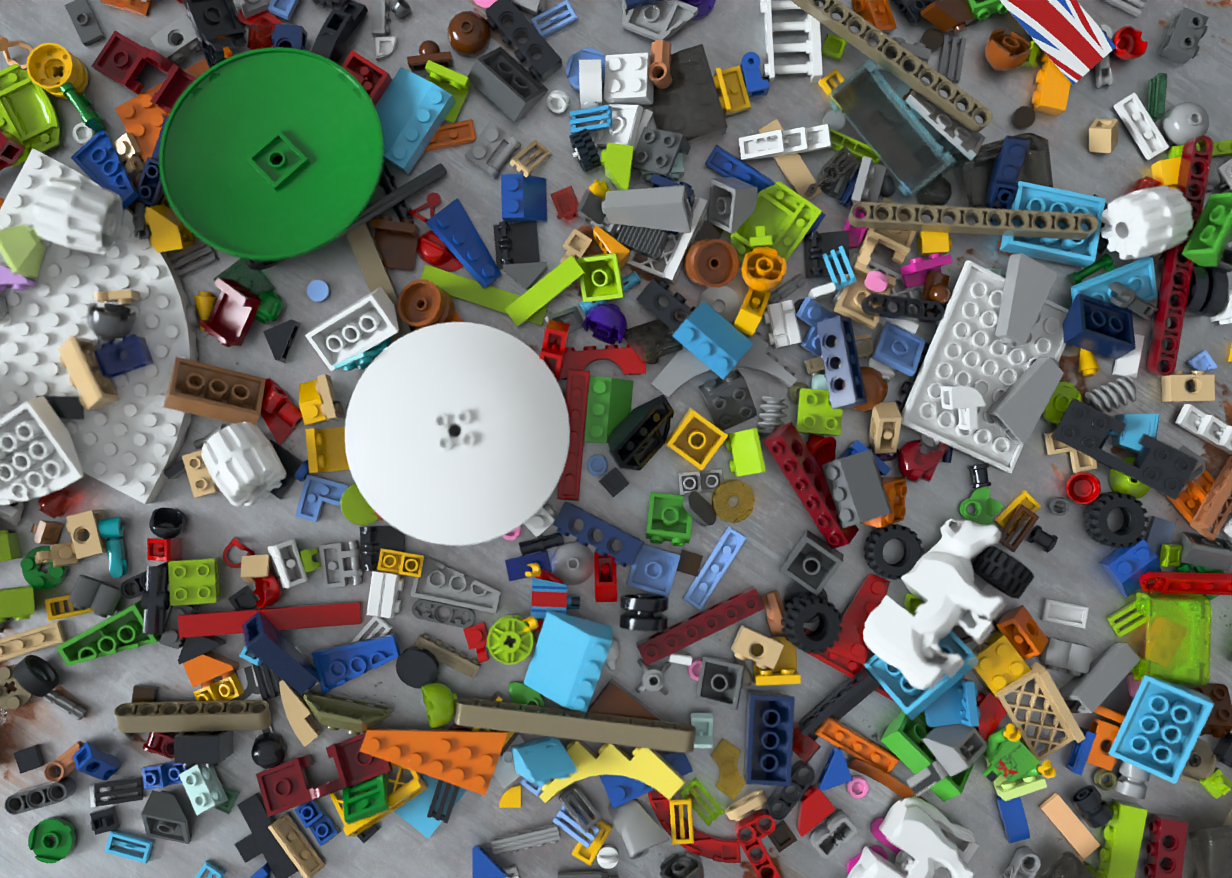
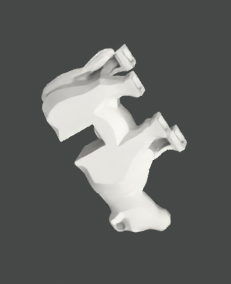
[863,518,1006,691]
[847,797,979,878]

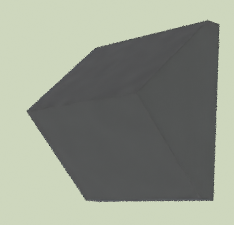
[1181,531,1232,571]
[695,656,745,710]

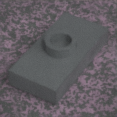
[65,0,105,46]

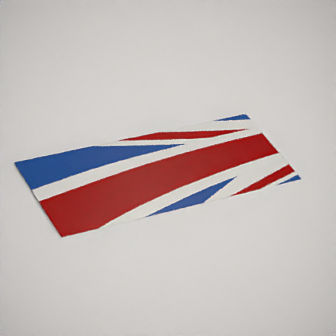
[1000,0,1116,85]

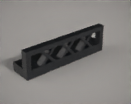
[799,667,880,741]

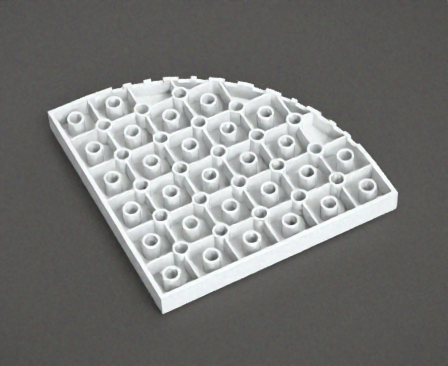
[0,148,199,504]

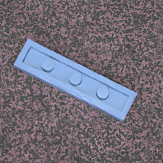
[682,526,747,611]

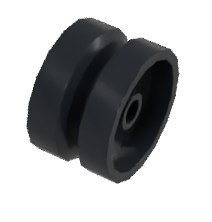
[1185,265,1229,317]
[620,594,668,631]

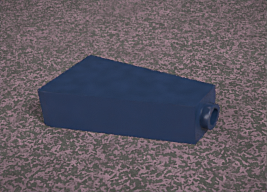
[242,611,318,695]

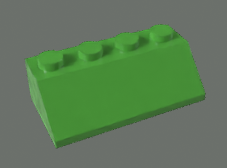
[881,711,974,802]

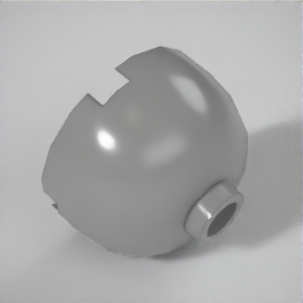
[1160,102,1209,146]

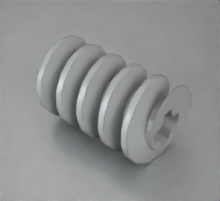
[1084,375,1136,413]
[757,396,788,441]

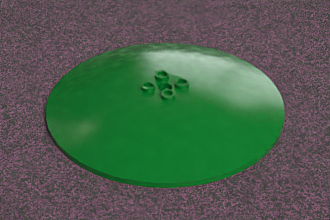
[159,47,384,261]

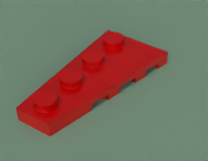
[826,574,891,665]

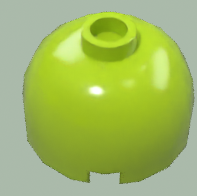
[421,683,458,728]

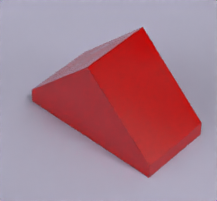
[147,538,182,562]

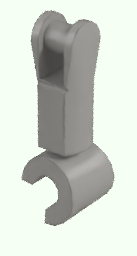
[1094,24,1114,88]

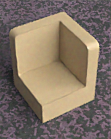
[1089,118,1118,153]
[241,554,273,584]

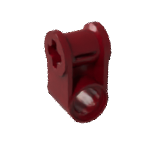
[142,732,178,759]

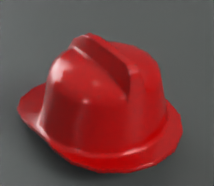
[417,230,463,272]
[806,434,836,473]

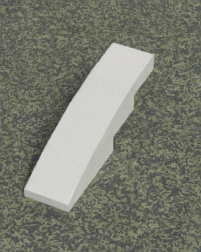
[739,124,832,160]
[1175,404,1232,455]

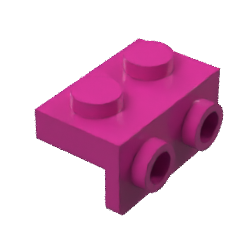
[900,252,953,288]

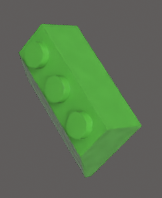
[1182,192,1232,267]
[584,376,633,444]

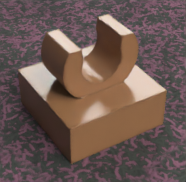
[31,520,63,545]

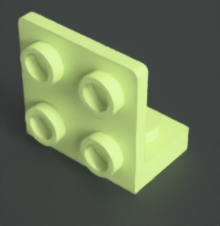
[985,740,1047,801]

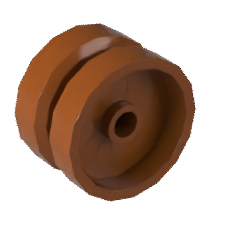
[683,239,739,288]
[397,279,455,330]

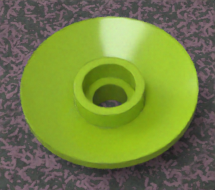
[1108,457,1151,500]

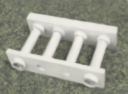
[760,0,823,84]

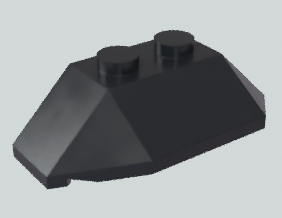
[608,395,674,470]

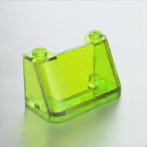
[1133,592,1212,686]

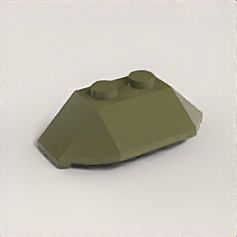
[303,690,394,735]

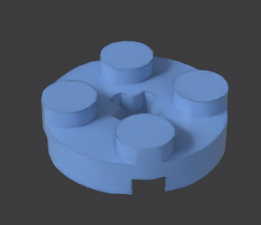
[566,48,606,92]

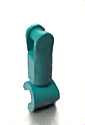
[98,517,128,578]

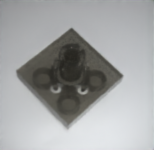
[624,319,683,364]

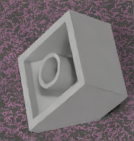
[707,177,758,233]

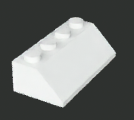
[305,287,399,371]

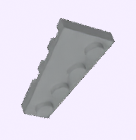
[905,90,986,161]
[410,553,501,614]

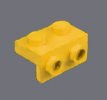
[712,65,751,116]

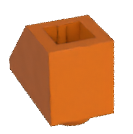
[182,651,240,688]

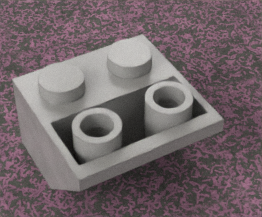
[922,724,988,777]

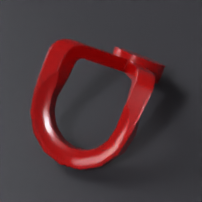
[408,192,441,223]
[223,537,255,568]

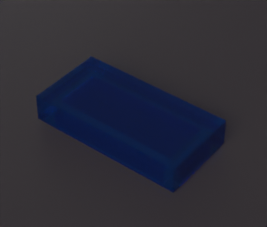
[505,550,552,581]

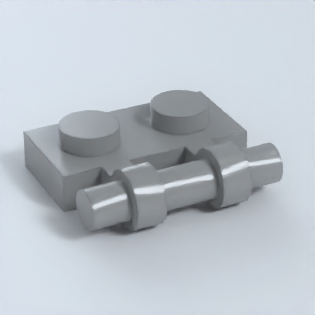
[319,541,363,589]

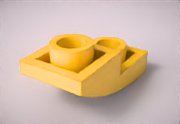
[377,548,424,577]
[193,673,244,701]

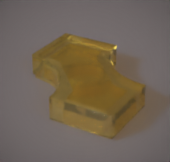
[710,738,745,800]

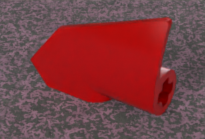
[260,378,303,445]

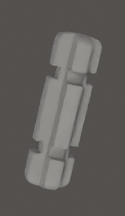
[768,274,806,304]
[44,690,87,720]

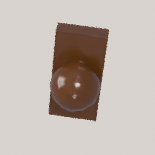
[407,40,454,72]
[921,271,951,316]

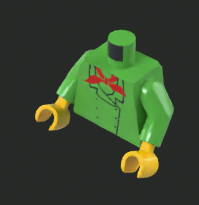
[982,723,1056,782]

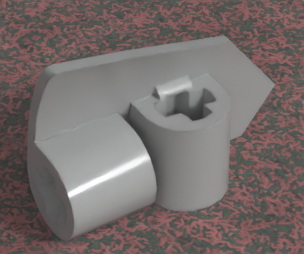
[608,800,669,859]

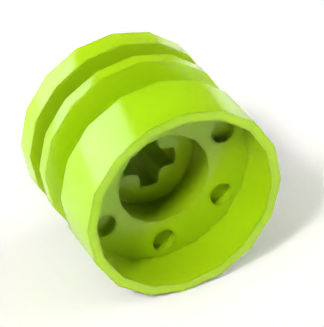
[487,614,536,665]

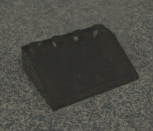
[649,44,728,144]

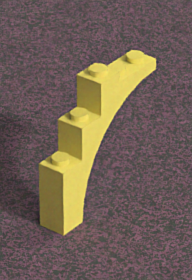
[539,740,687,803]

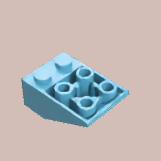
[511,736,578,785]

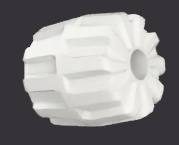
[34,177,123,254]
[1100,186,1194,260]
[201,422,286,507]

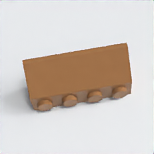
[164,357,266,425]

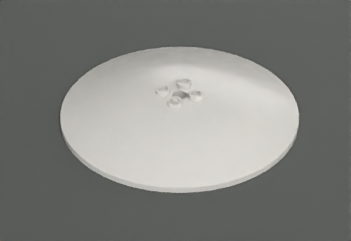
[345,322,570,545]

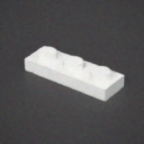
[1113,92,1169,161]

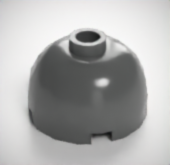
[87,303,136,342]
[660,852,705,878]

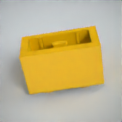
[145,204,196,253]

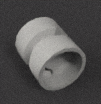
[1115,760,1151,799]

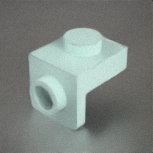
[690,713,713,749]

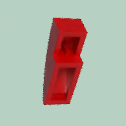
[539,320,570,382]

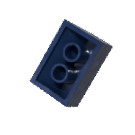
[1062,293,1136,360]

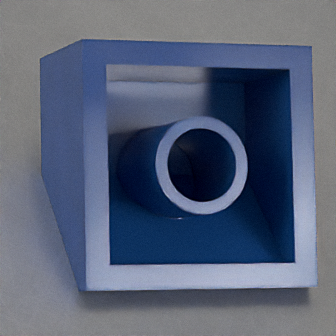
[501,174,547,223]
[1099,539,1162,598]

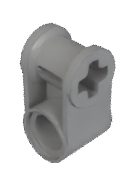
[1003,846,1041,878]

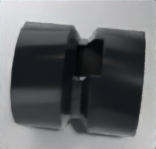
[1070,785,1114,829]

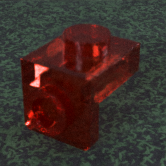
[247,17,276,50]
[550,185,579,221]
[792,727,821,763]

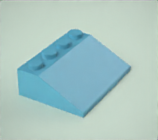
[375,67,456,175]
[1000,181,1106,268]
[524,610,612,712]
[864,630,979,720]
[1108,674,1214,784]

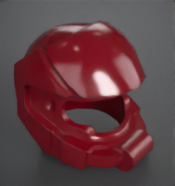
[897,439,948,483]

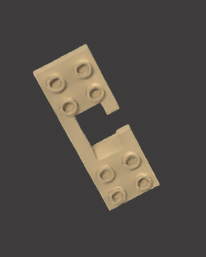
[833,197,923,329]

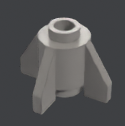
[635,658,671,695]

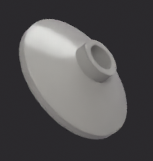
[552,541,594,585]

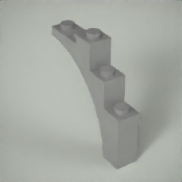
[651,331,797,399]

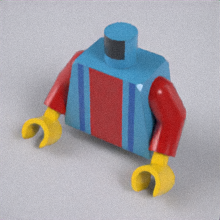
[523,563,580,632]

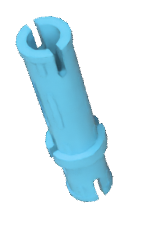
[579,271,641,315]

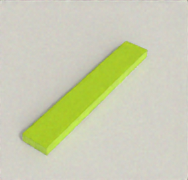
[421,264,549,327]

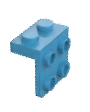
[925,678,980,727]

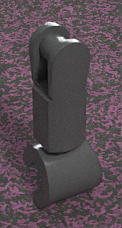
[1108,282,1159,321]

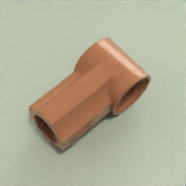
[648,40,672,89]
[760,590,787,637]
[44,741,84,782]

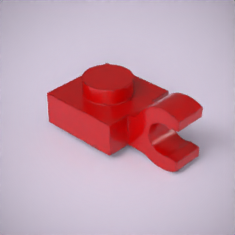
[463,622,490,663]

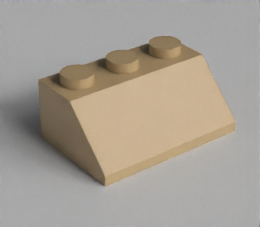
[58,336,120,411]

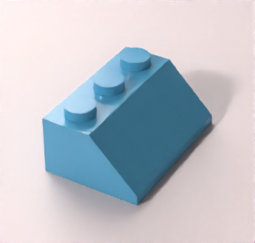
[672,300,754,379]

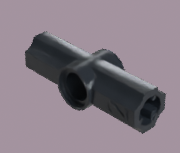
[141,566,170,635]

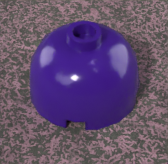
[582,303,627,344]

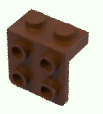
[371,216,420,271]
[1183,682,1232,738]

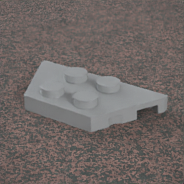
[622,0,698,41]

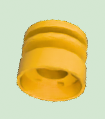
[26,43,89,100]

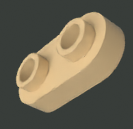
[725,789,767,821]

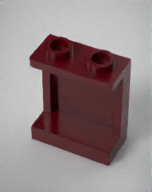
[198,277,262,347]

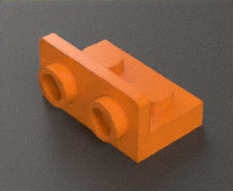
[852,0,897,33]

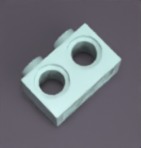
[179,764,228,815]

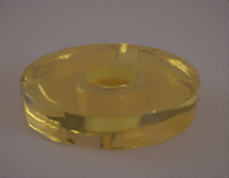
[712,479,755,523]

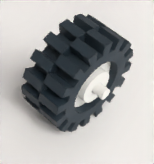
[569,129,601,172]

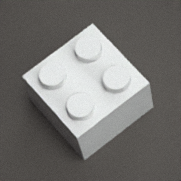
[604,53,654,105]

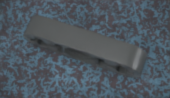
[412,599,475,628]

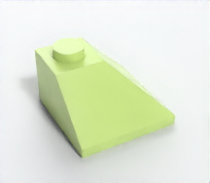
[0,224,46,280]

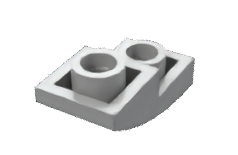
[678,469,724,495]

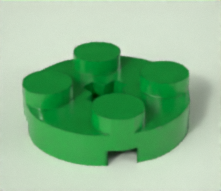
[20,546,69,589]
[28,817,76,863]

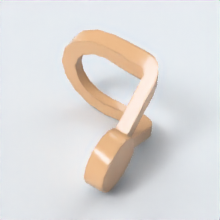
[0,36,34,70]

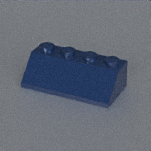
[743,690,795,786]

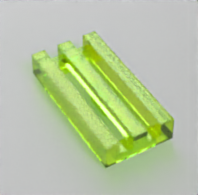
[680,777,725,826]

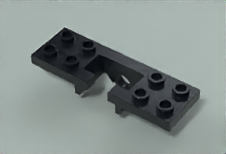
[183,0,247,75]
[1051,398,1198,500]

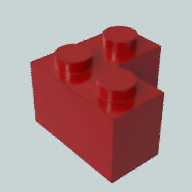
[341,50,392,106]

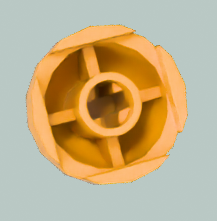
[741,247,787,292]

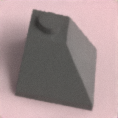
[141,790,191,844]

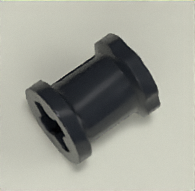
[969,464,991,488]
[1027,525,1058,553]

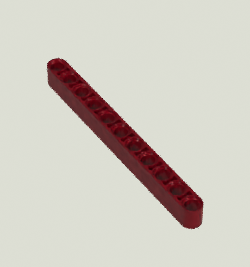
[1147,135,1213,376]

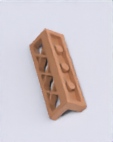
[1190,456,1232,541]

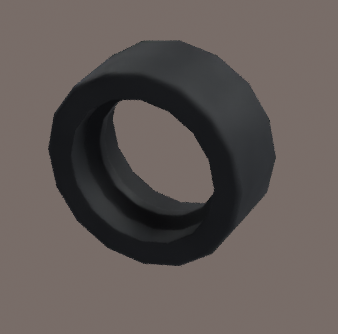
[13,655,59,697]

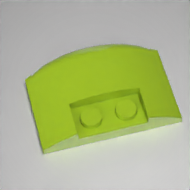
[0,64,60,167]
[730,181,822,263]

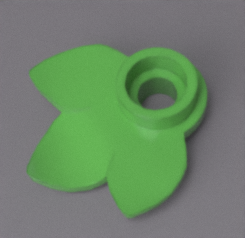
[960,487,1004,525]
[508,682,545,707]

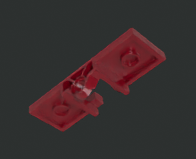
[92,31,197,114]
[256,728,393,817]

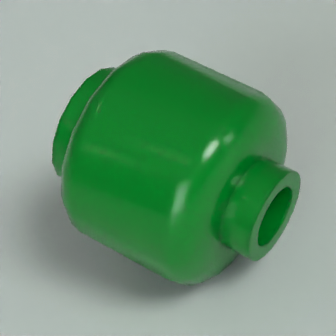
[254,291,284,324]

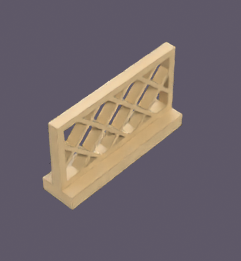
[996,662,1086,761]

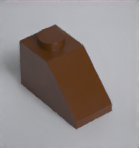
[920,0,974,33]

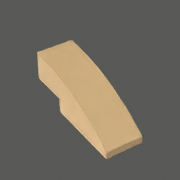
[279,680,323,747]

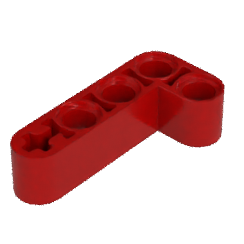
[735,809,782,878]

